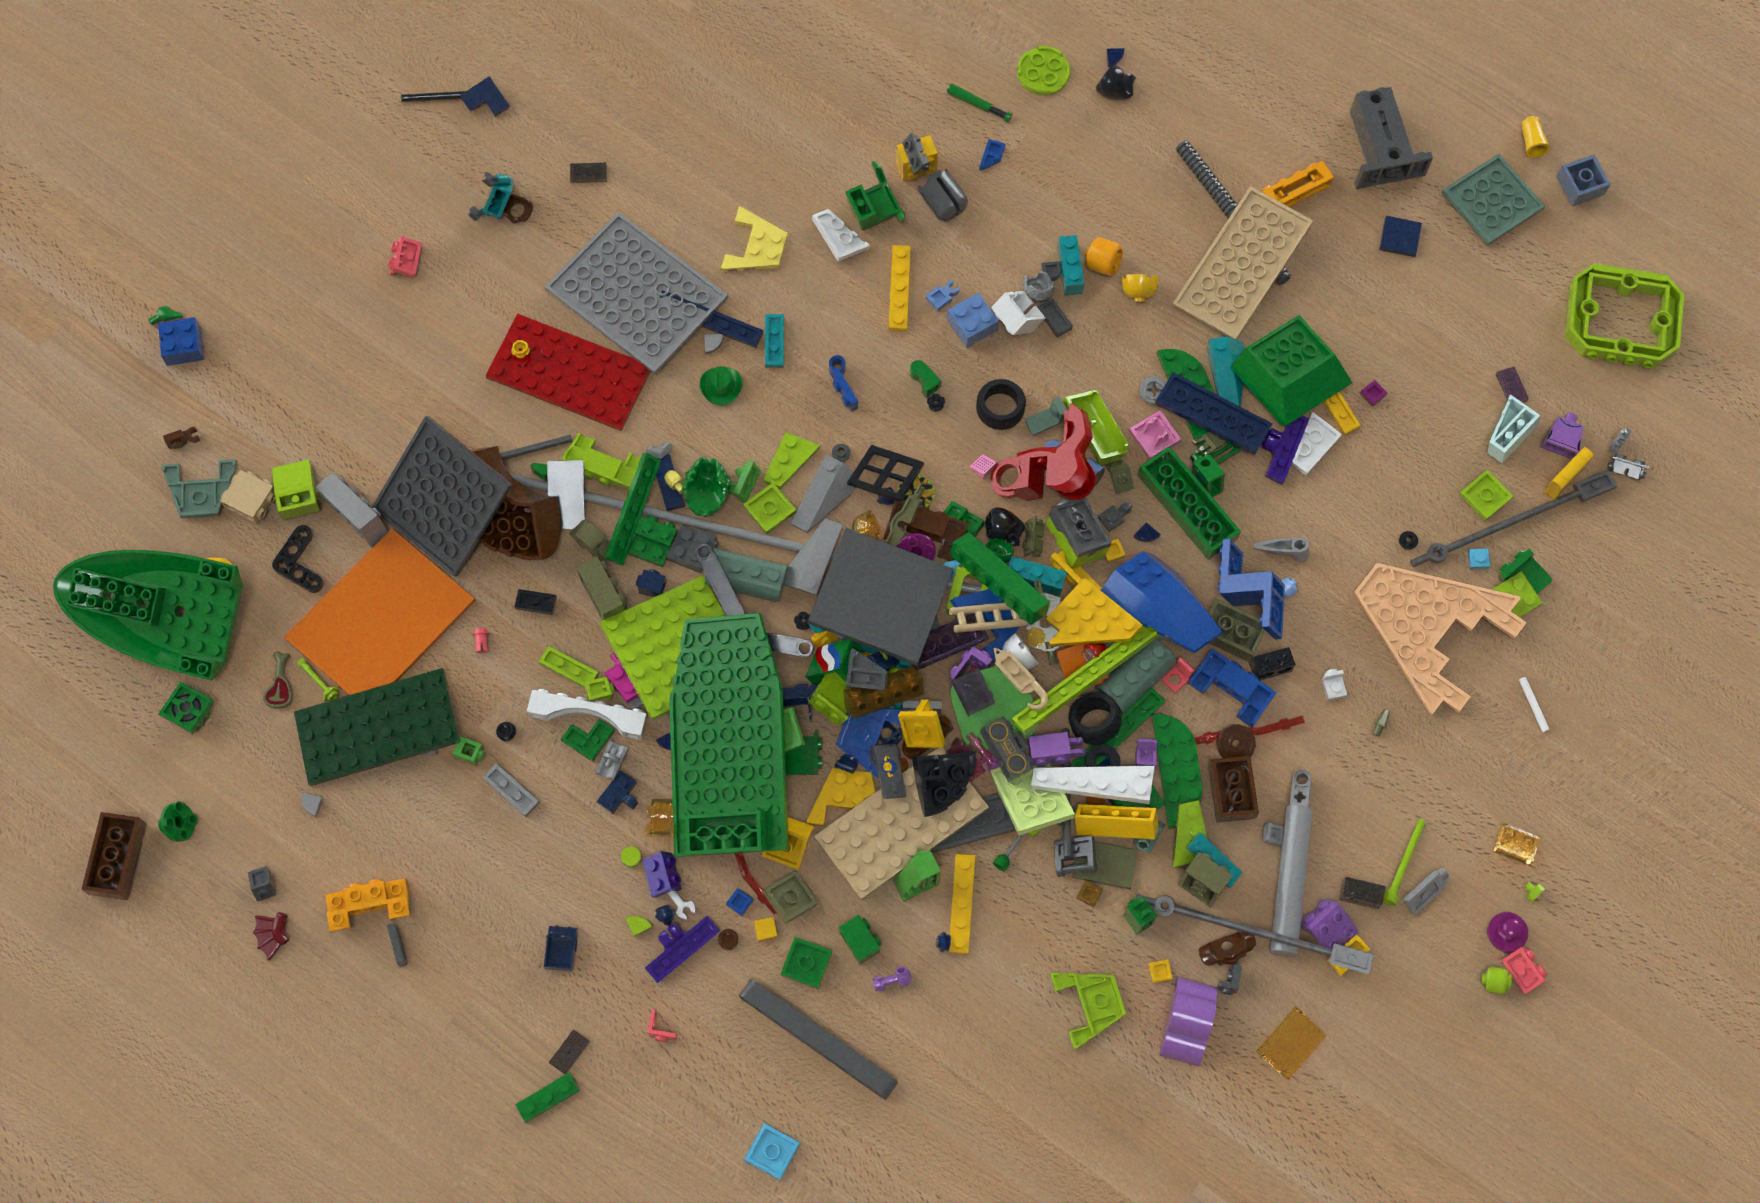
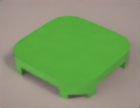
[950,666,1037,752]

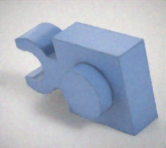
[926,280,960,311]

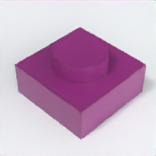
[1360,380,1387,406]

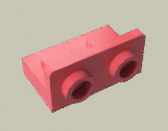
[388,236,422,278]
[1501,946,1547,994]

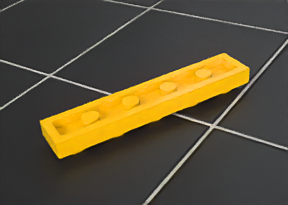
[889,245,911,332]
[948,854,975,955]

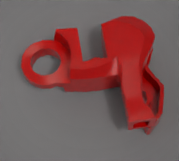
[990,403,1097,501]

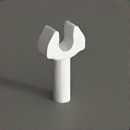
[667,891,696,921]

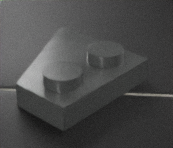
[846,649,888,691]

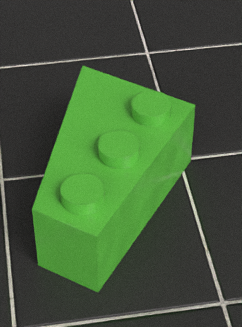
[893,850,941,902]

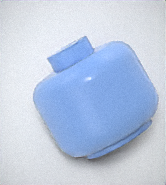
[1281,577,1298,598]

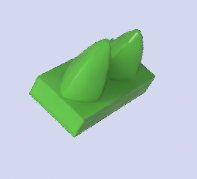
[728,460,761,503]

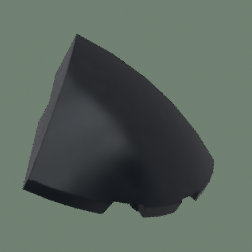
[912,751,976,817]

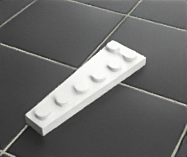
[1031,766,1155,804]

